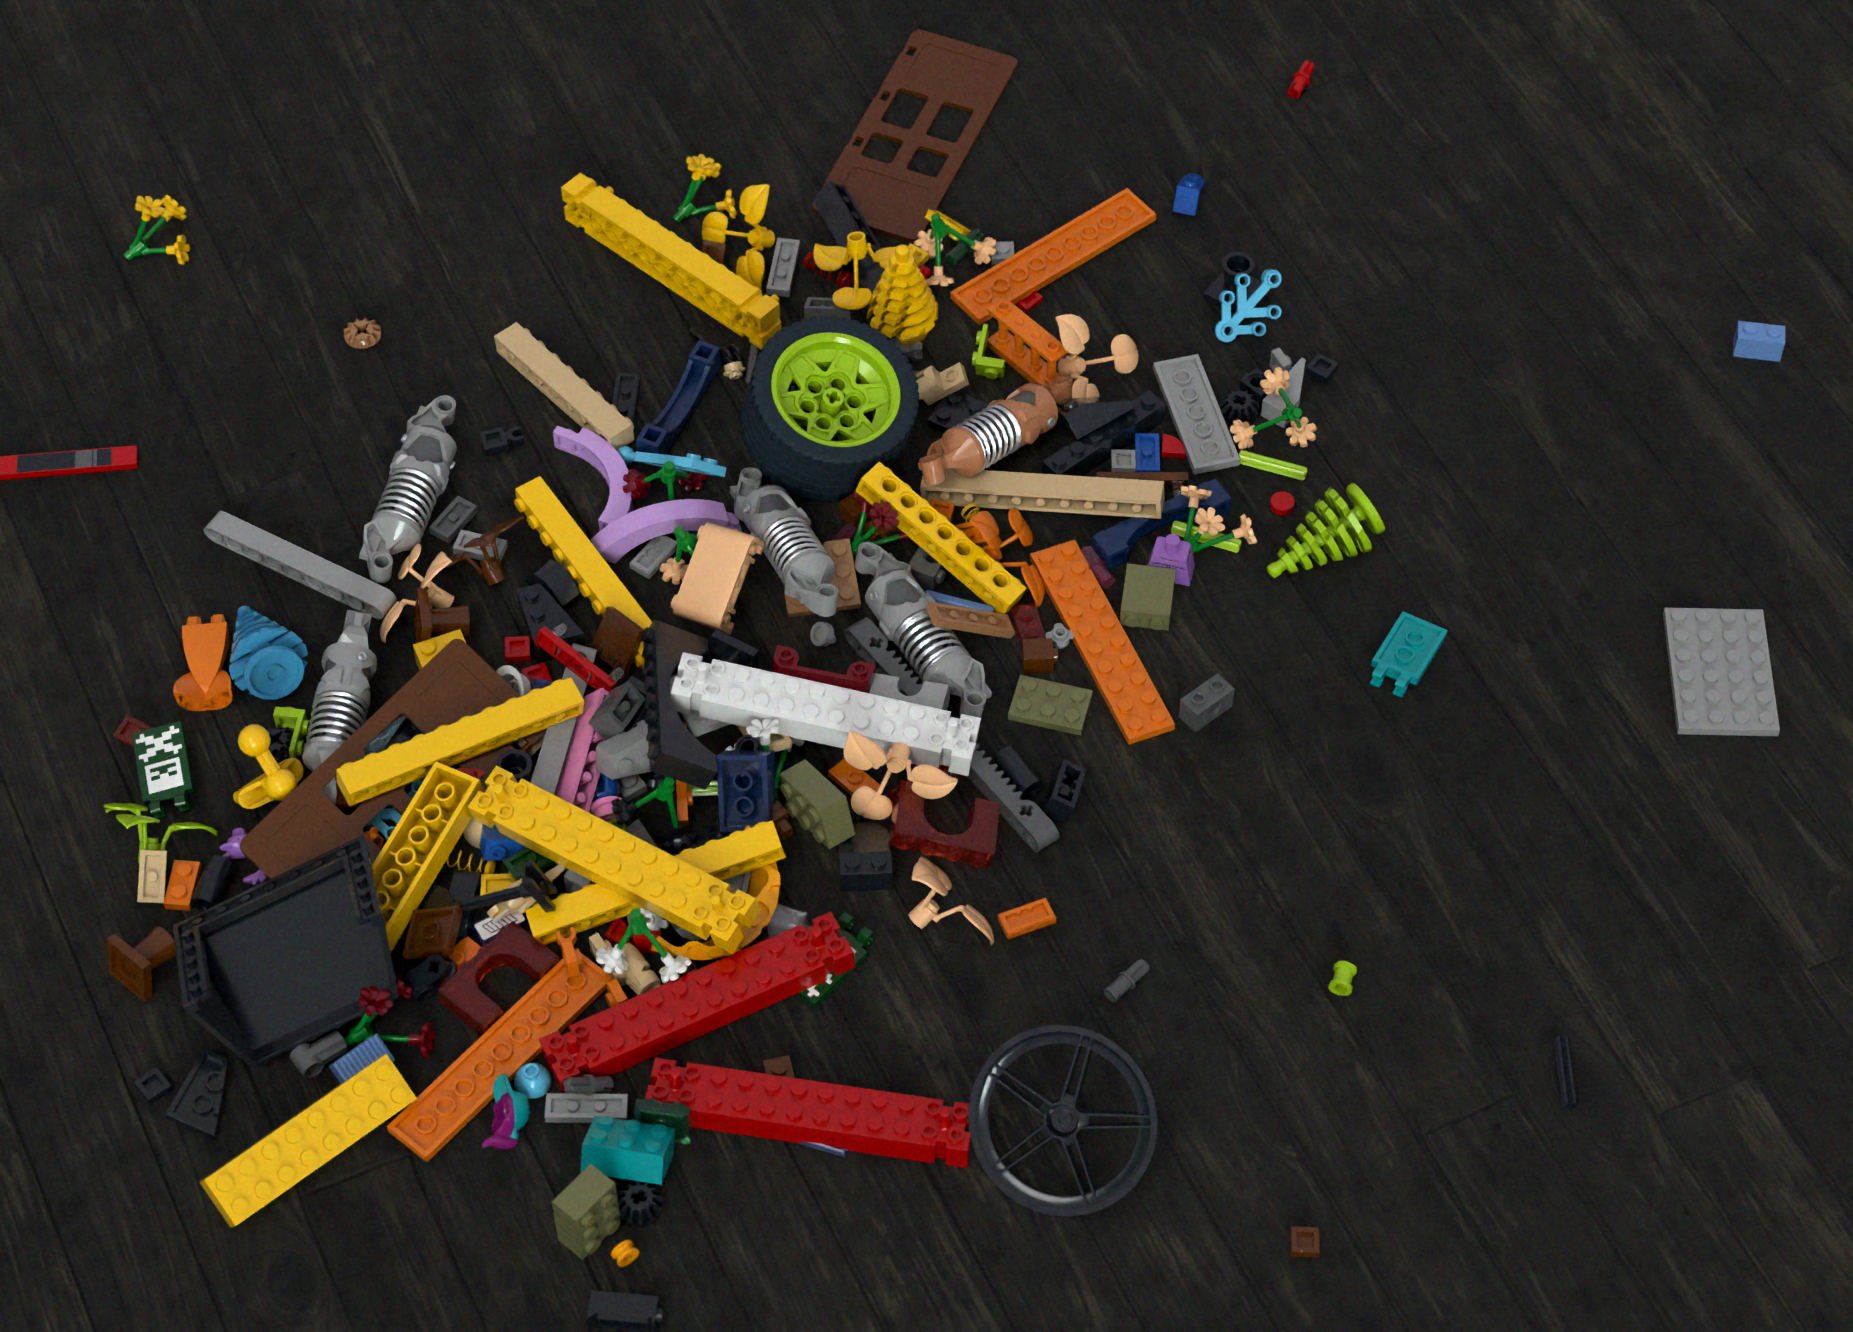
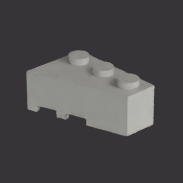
[596,720,651,780]

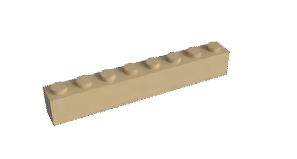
[494,322,634,451]

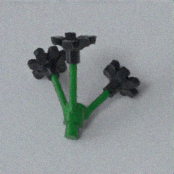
[611,772,697,852]

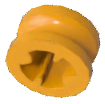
[611,1240,639,1267]

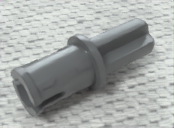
[1103,959,1150,1003]
[563,1074,613,1096]

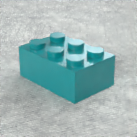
[581,1116,675,1185]

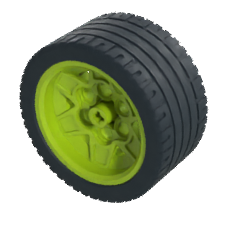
[740,316,919,502]

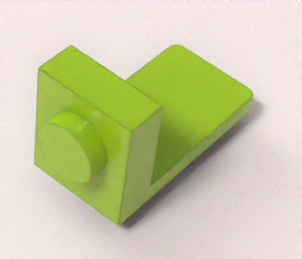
[972,324,1005,379]
[273,706,310,760]

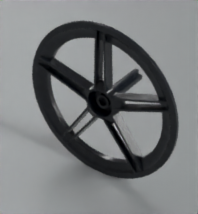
[968,1024,1158,1216]

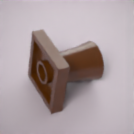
[414,588,470,643]
[106,926,177,1002]

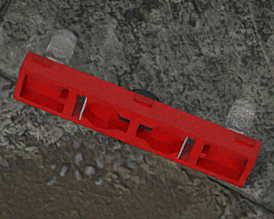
[535,623,624,692]

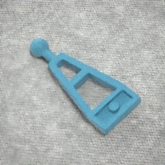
[617,446,726,477]

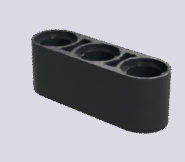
[449,869,482,939]

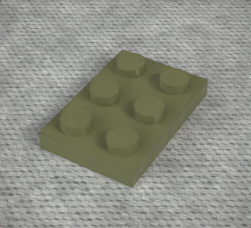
[1008,675,1093,736]

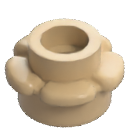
[723,361,746,380]

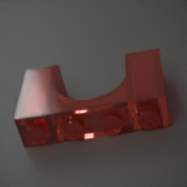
[888,780,1000,868]
[438,921,559,1036]

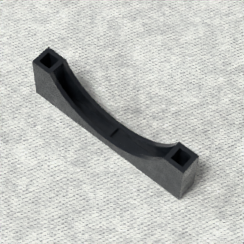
[641,619,717,790]

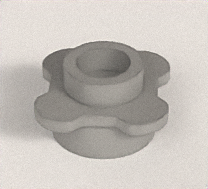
[1045,623,1074,649]

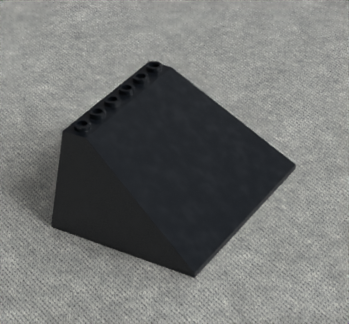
[173,835,399,1067]

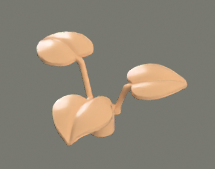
[1055,314,1139,399]
[380,543,454,643]
[844,730,958,820]
[908,856,994,945]

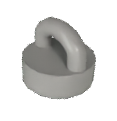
[810,622,837,647]

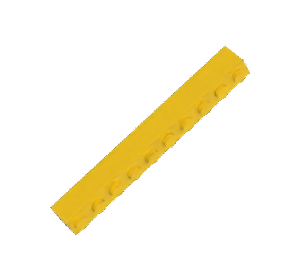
[514,476,652,669]
[336,677,584,807]
[525,820,786,947]

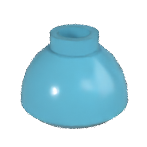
[514,1063,552,1099]

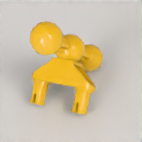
[233,724,304,809]

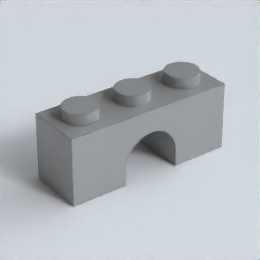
[869,673,950,710]

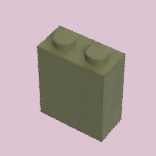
[1120,563,1176,630]

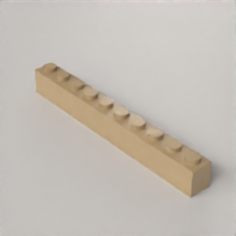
[920,468,1165,519]

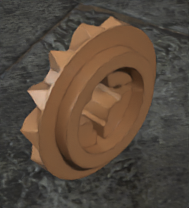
[344,317,381,349]

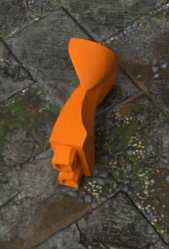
[173,614,233,711]

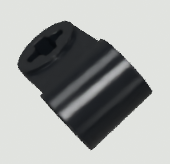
[404,955,457,1002]

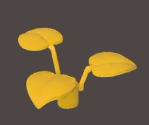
[702,184,775,292]
[814,231,917,310]

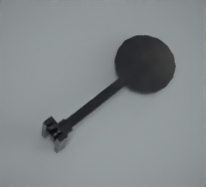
[400,861,557,943]

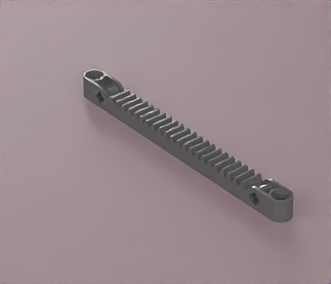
[844,617,1059,852]

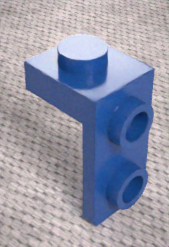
[1173,173,1206,216]

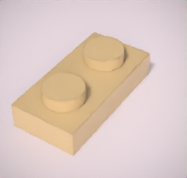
[137,850,167,903]

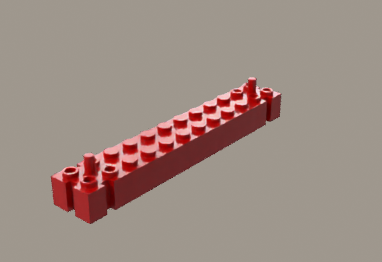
[539,912,855,1093]
[644,1058,971,1168]

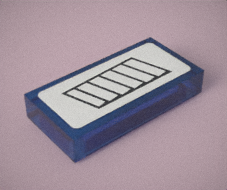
[470,913,530,948]

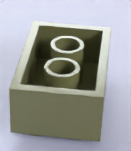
[780,759,855,849]
[552,1164,621,1260]

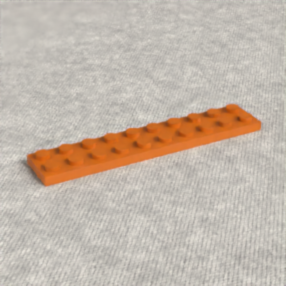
[950,188,1156,325]
[1030,539,1175,745]
[387,948,613,1162]

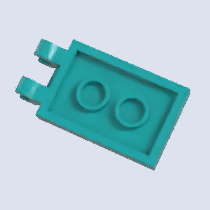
[1370,611,1448,698]

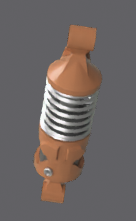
[918,376,1073,485]

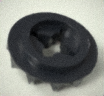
[267,724,293,760]

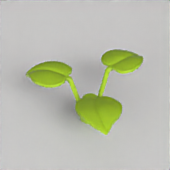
[104,803,218,863]

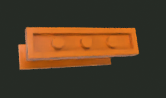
[987,297,1068,386]

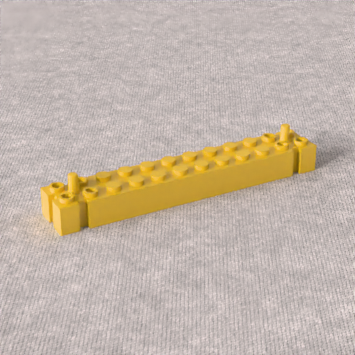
[561,173,781,349]
[468,765,761,954]

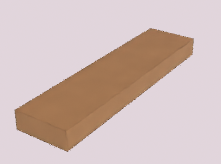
[926,602,1015,639]

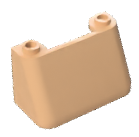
[671,522,765,635]

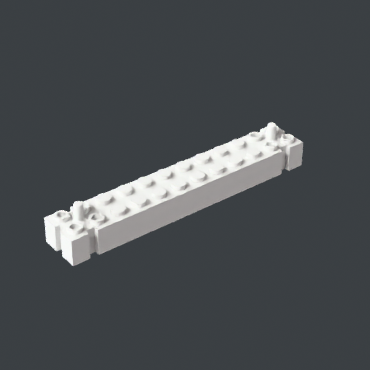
[670,652,981,776]

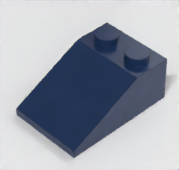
[716,750,776,832]

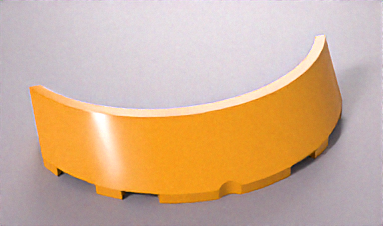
[651,826,780,960]

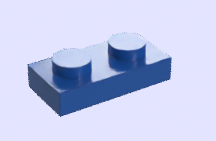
[1135,433,1160,472]

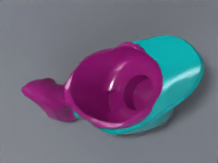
[482,1073,530,1149]

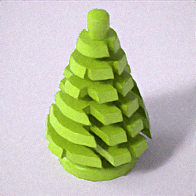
[1267,482,1385,578]

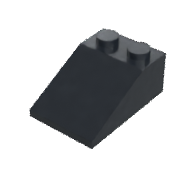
[1058,396,1139,440]
[838,822,893,892]

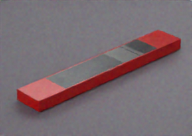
[0,445,138,480]

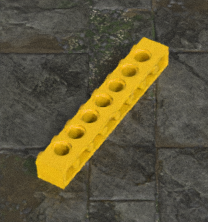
[855,462,1027,614]

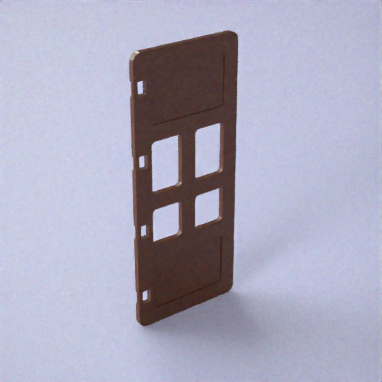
[812,30,1017,243]
[240,639,547,879]

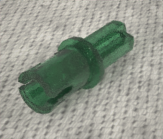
[945,228,984,266]

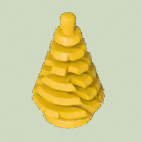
[867,244,938,345]

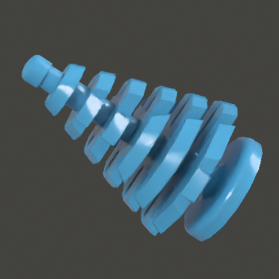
[229,605,308,700]

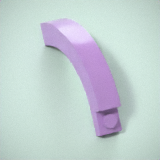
[553,426,633,531]
[591,499,742,564]

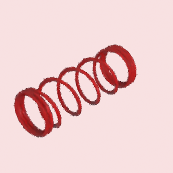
[803,251,853,288]

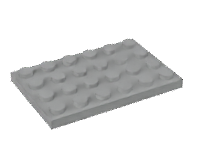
[1663,607,1780,736]

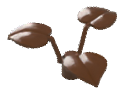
[443,516,525,586]

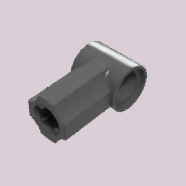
[290,1030,348,1079]

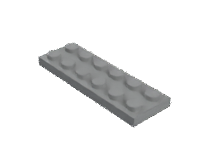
[1153,354,1240,475]

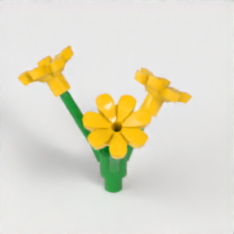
[673,154,737,223]
[124,195,190,265]

